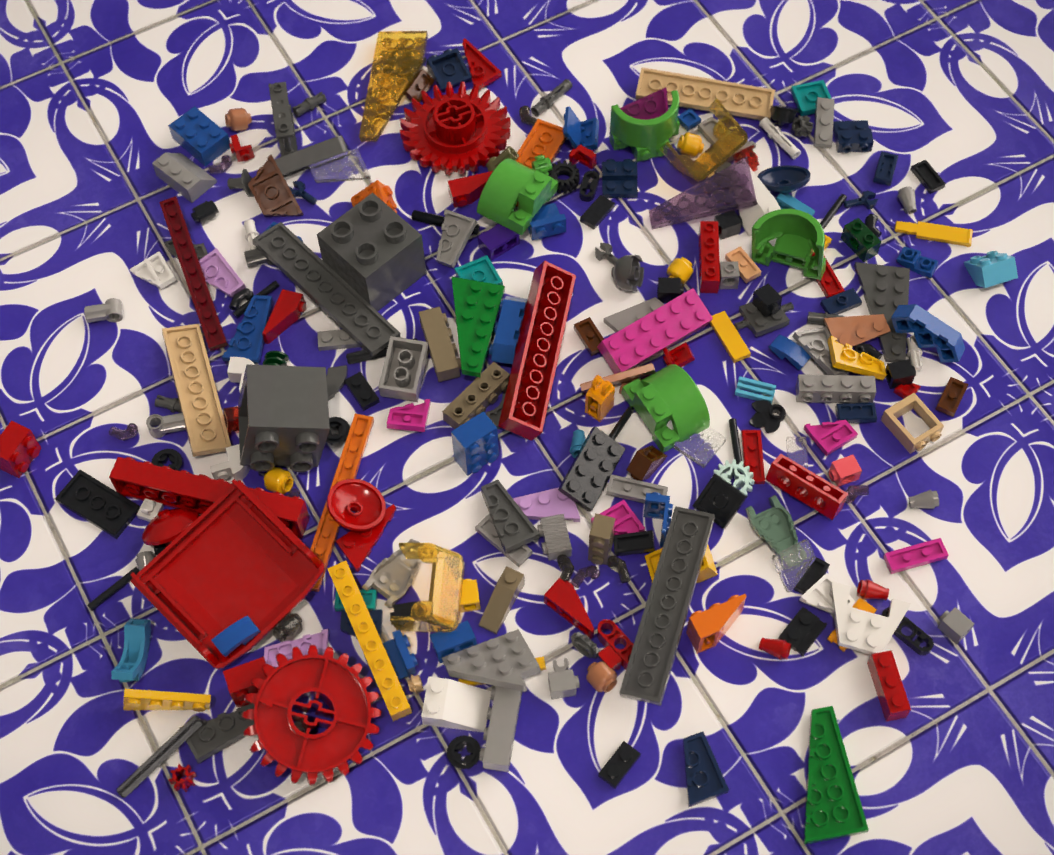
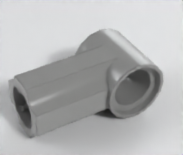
[84,298,123,323]
[146,413,186,438]

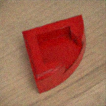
[893,383,921,399]

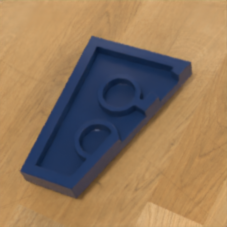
[683,731,729,807]

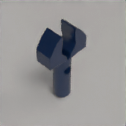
[289,181,317,205]
[844,191,878,210]

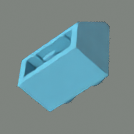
[964,251,1018,288]

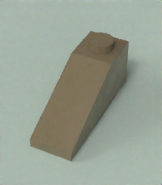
[479,566,525,635]

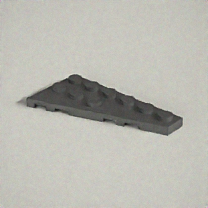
[854,262,910,363]

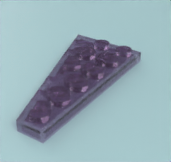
[649,157,758,229]

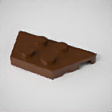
[248,154,303,217]

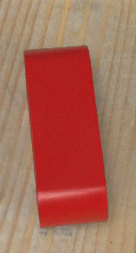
[597,619,634,670]

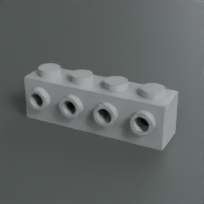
[795,374,876,403]
[479,686,522,772]

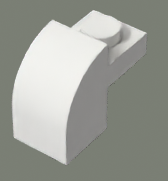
[227,357,255,393]
[210,444,250,481]

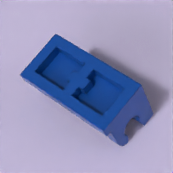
[429,620,477,663]

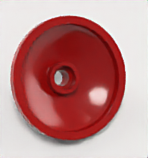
[327,479,386,531]
[142,508,199,546]

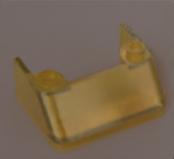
[660,99,748,181]
[390,543,465,632]

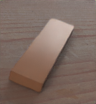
[580,363,655,394]

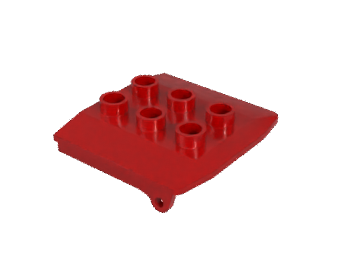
[130,479,325,670]

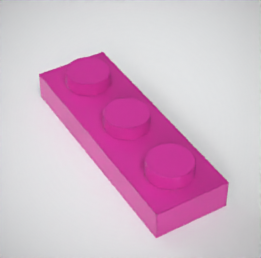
[883,538,949,574]

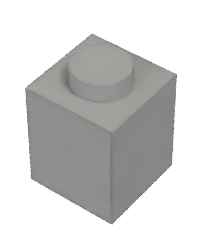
[938,607,974,645]

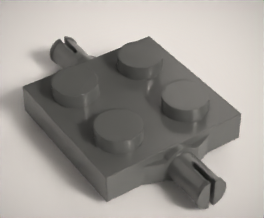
[734,302,794,337]

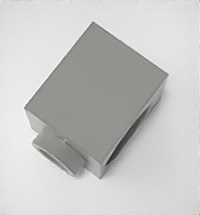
[719,261,740,289]

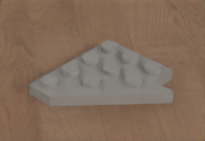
[442,629,541,692]

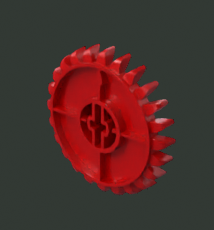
[400,82,511,175]
[241,645,382,786]

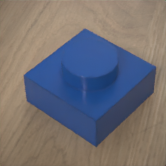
[678,108,701,131]

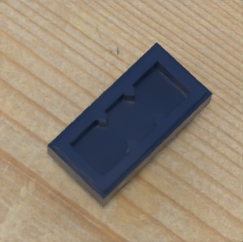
[873,151,899,186]
[820,288,862,315]
[836,402,877,423]

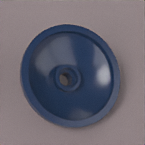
[757,165,811,194]

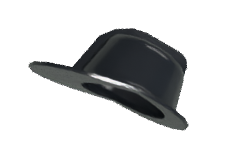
[771,105,800,127]

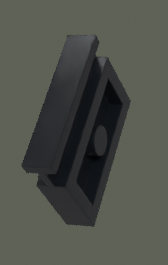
[778,607,827,657]

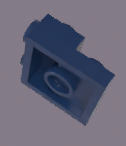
[426,48,472,92]
[833,120,874,153]
[602,159,638,198]

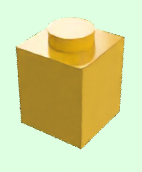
[456,579,481,613]

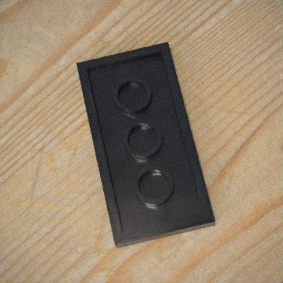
[55,470,140,539]

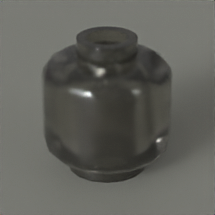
[272,612,303,642]

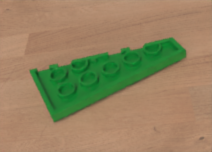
[452,277,505,377]
[804,706,869,845]

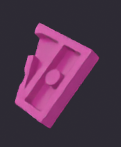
[387,399,431,432]

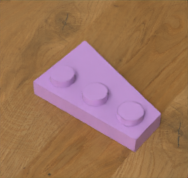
[199,248,246,298]
[513,487,580,522]
[264,629,329,669]

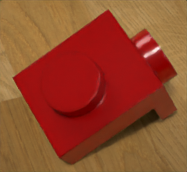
[229,134,254,162]
[569,144,597,169]
[663,342,695,367]

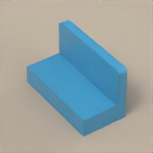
[776,193,815,216]

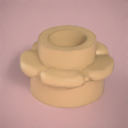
[407,675,424,695]

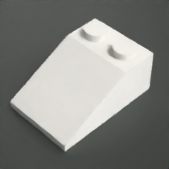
[421,676,491,733]

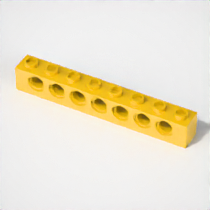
[327,561,412,722]

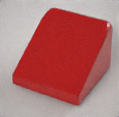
[598,645,622,670]

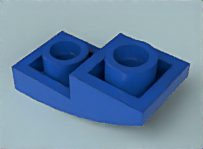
[897,246,938,278]
[769,334,811,370]
[211,616,261,657]

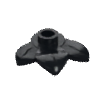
[749,400,786,433]

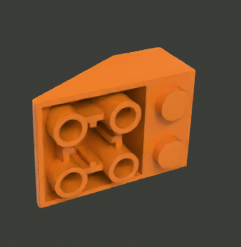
[686,594,747,654]

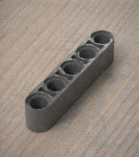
[274,135,349,177]

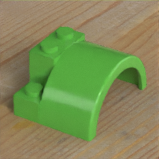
[609,90,680,162]
[476,158,558,235]
[752,209,826,280]
[621,364,710,453]

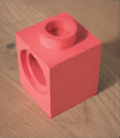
[829,455,862,487]

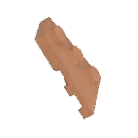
[823,314,891,348]

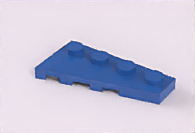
[222,295,273,364]

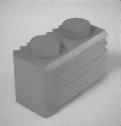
[537,514,572,561]

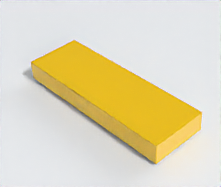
[710,311,751,363]

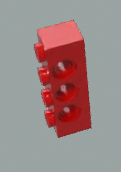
[699,221,720,293]
[765,454,848,520]

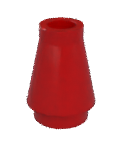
[857,579,889,600]
[759,637,791,660]

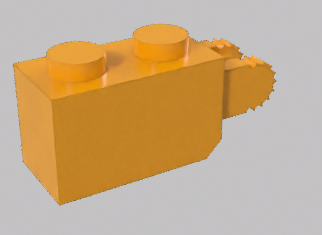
[585,375,615,422]

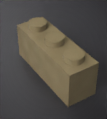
[588,513,615,565]

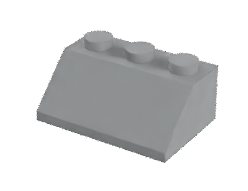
[152,153,217,203]

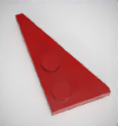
[462,38,502,90]
[336,504,396,572]

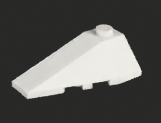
[730,162,781,237]

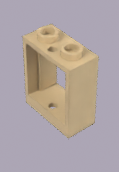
[881,393,944,454]

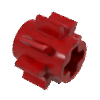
[168,764,197,792]

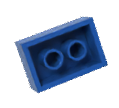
[168,106,230,167]
[451,411,499,476]

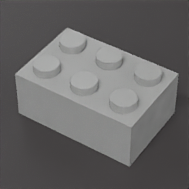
[378,336,429,402]

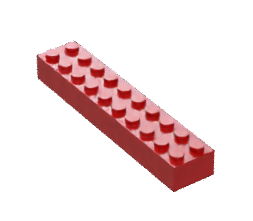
[498,261,576,441]
[109,457,310,538]

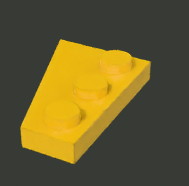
[827,336,887,380]

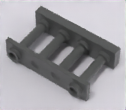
[269,82,298,157]

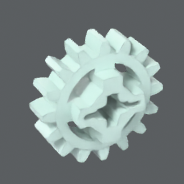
[713,459,754,496]

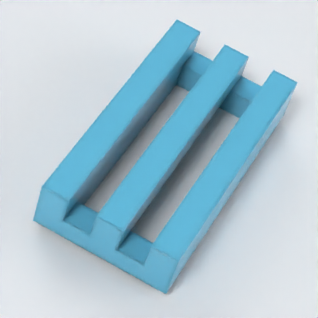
[735,376,776,404]

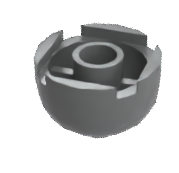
[611,255,644,291]

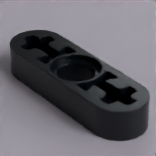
[881,608,934,655]

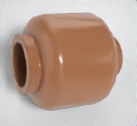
[225,108,251,131]
[586,661,617,693]

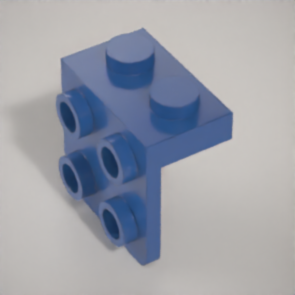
[563,106,599,150]
[527,203,566,241]
[643,492,673,547]
[364,630,418,688]

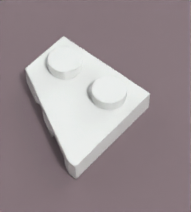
[130,251,177,289]
[799,573,856,615]

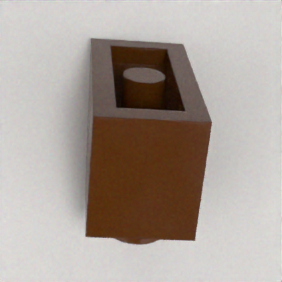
[626,445,667,481]

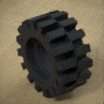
[548,160,579,194]

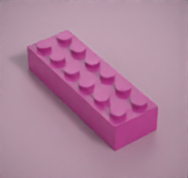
[597,288,713,374]

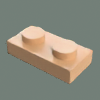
[725,246,762,283]

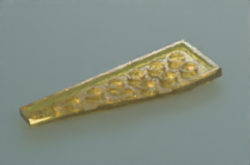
[359,31,428,141]

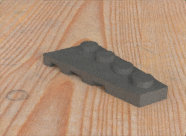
[481,480,540,554]
[179,704,254,764]

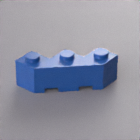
[489,296,528,364]
[891,304,965,363]

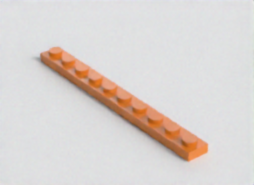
[310,413,374,592]

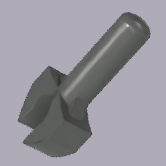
[595,243,618,265]

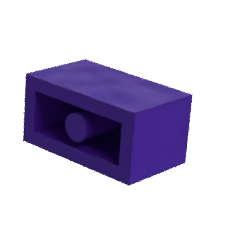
[478,223,520,261]

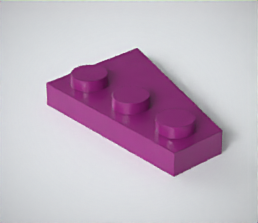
[620,87,669,120]

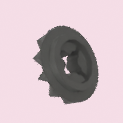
[571,632,600,658]

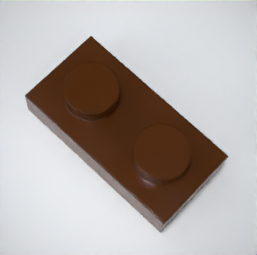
[403,69,435,103]
[574,317,604,356]
[935,377,969,417]

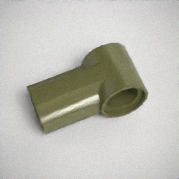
[486,146,519,171]

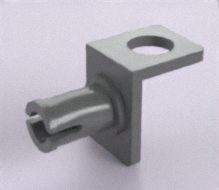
[227,169,254,197]

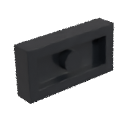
[344,372,380,411]
[598,741,641,789]

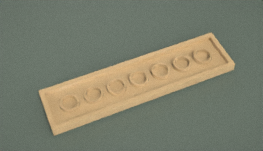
[635,67,775,120]
[162,324,231,457]

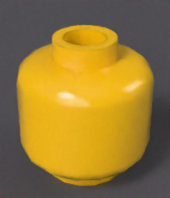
[677,132,704,157]
[666,257,693,284]
[264,467,294,494]

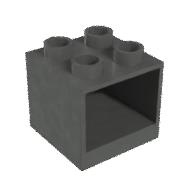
[317,193,426,312]
[238,364,330,472]

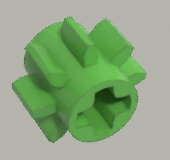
[531,155,552,175]

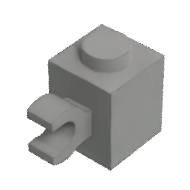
[548,658,580,700]

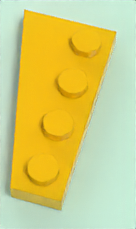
[123,689,211,712]

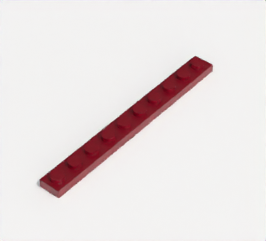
[159,196,228,352]

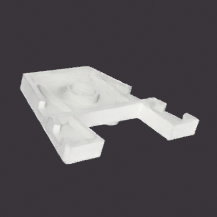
[830,581,911,655]

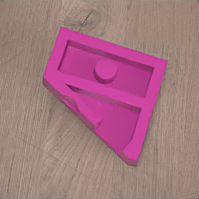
[804,420,858,456]
[591,500,645,535]

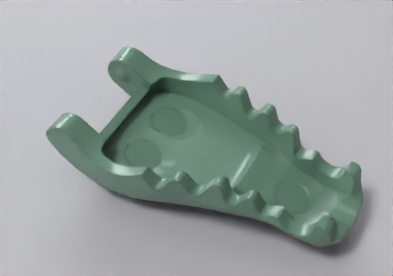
[745,495,805,567]

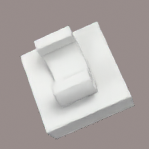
[136,498,164,522]

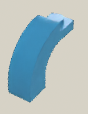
[111,618,151,683]

